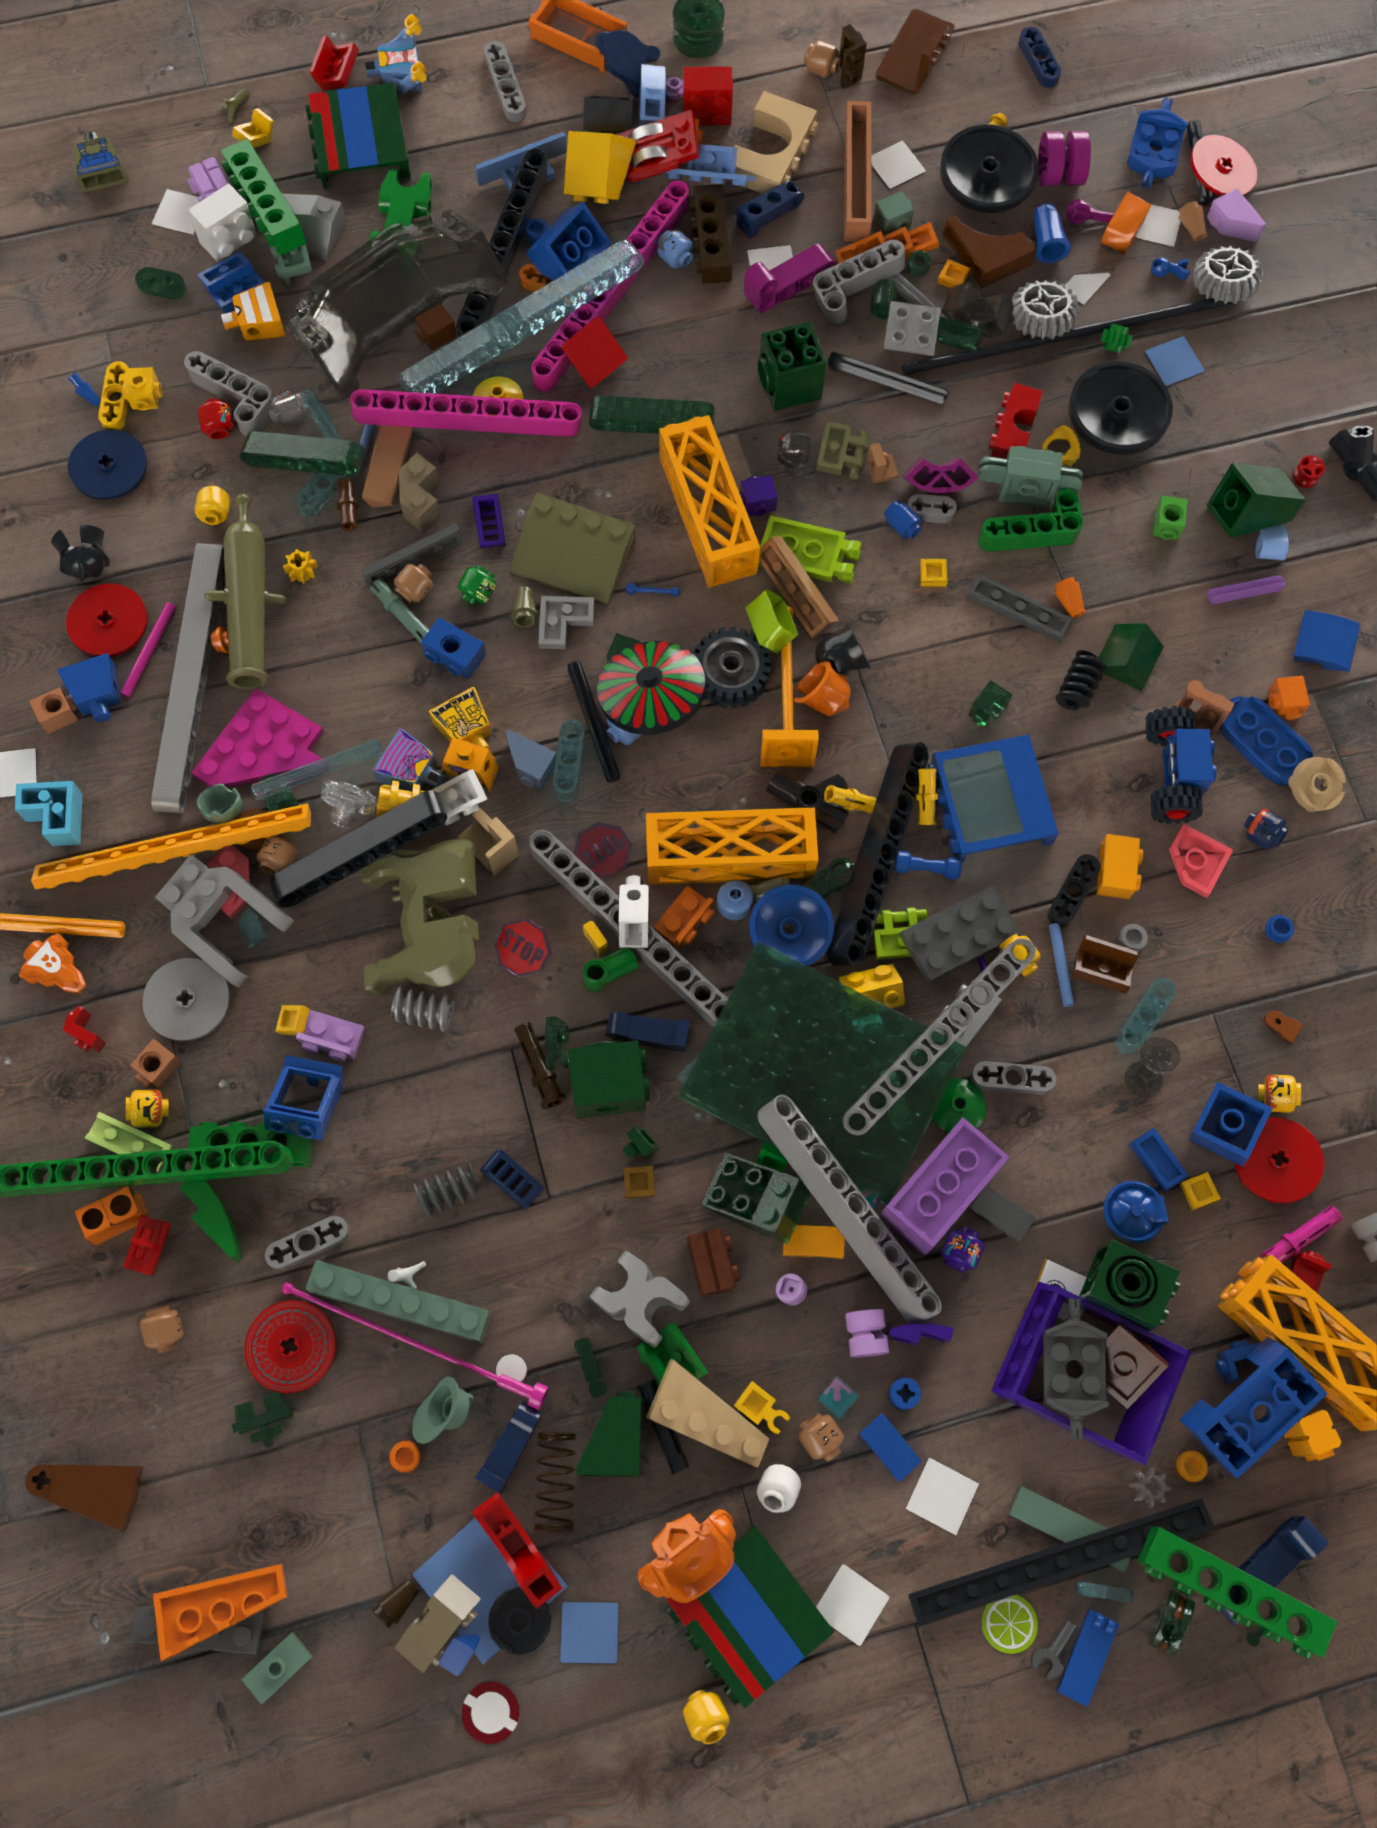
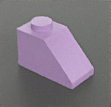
[1207,189,1266,242]

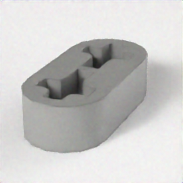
[907,494,957,523]

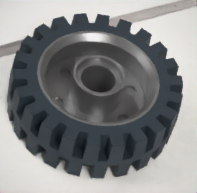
[693,627,771,709]

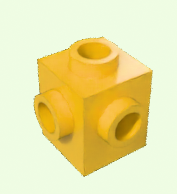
[122,367,163,411]

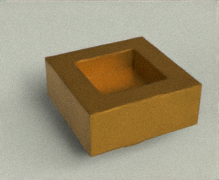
[623,1166,655,1199]

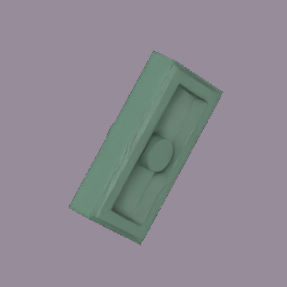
[241,1632,313,1705]

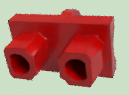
[123,1215,172,1276]

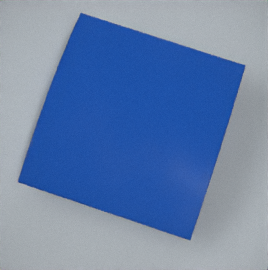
[197,251,265,314]
[1294,610,1360,672]

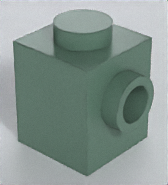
[873,191,914,235]

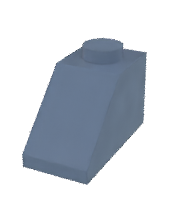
[505,729,557,790]

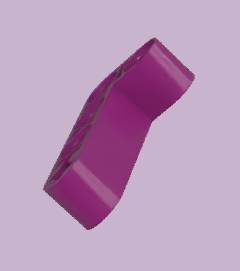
[744,243,837,313]

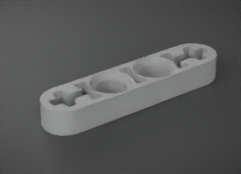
[484,41,526,122]

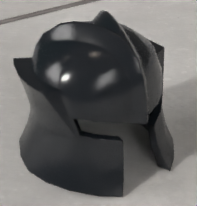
[51,524,110,581]
[815,623,871,675]

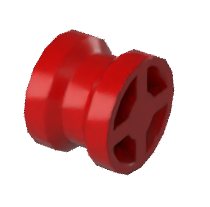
[1293,455,1325,488]

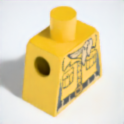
[429,686,492,749]

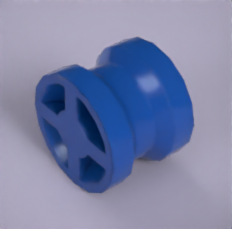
[888,1378,921,1410]

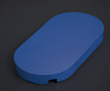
[1220,696,1313,786]

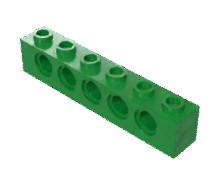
[221,138,307,256]
[1137,1527,1338,1660]

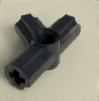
[1329,425,1377,502]
[766,769,849,834]

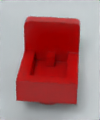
[62,1006,106,1053]

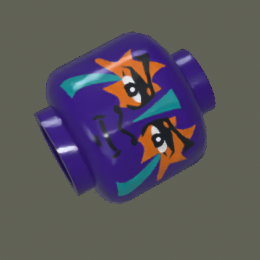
[941,1226,985,1273]

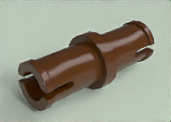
[337,478,358,531]

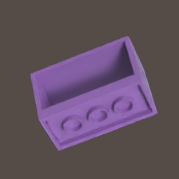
[879,1118,1009,1257]

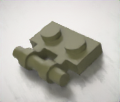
[816,422,869,480]

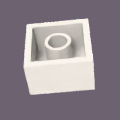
[188,183,257,262]

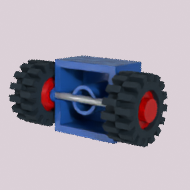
[1145,706,1217,824]

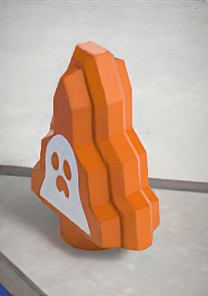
[19,933,87,994]

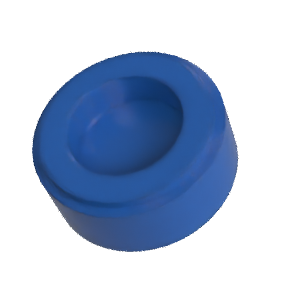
[525,218,549,244]

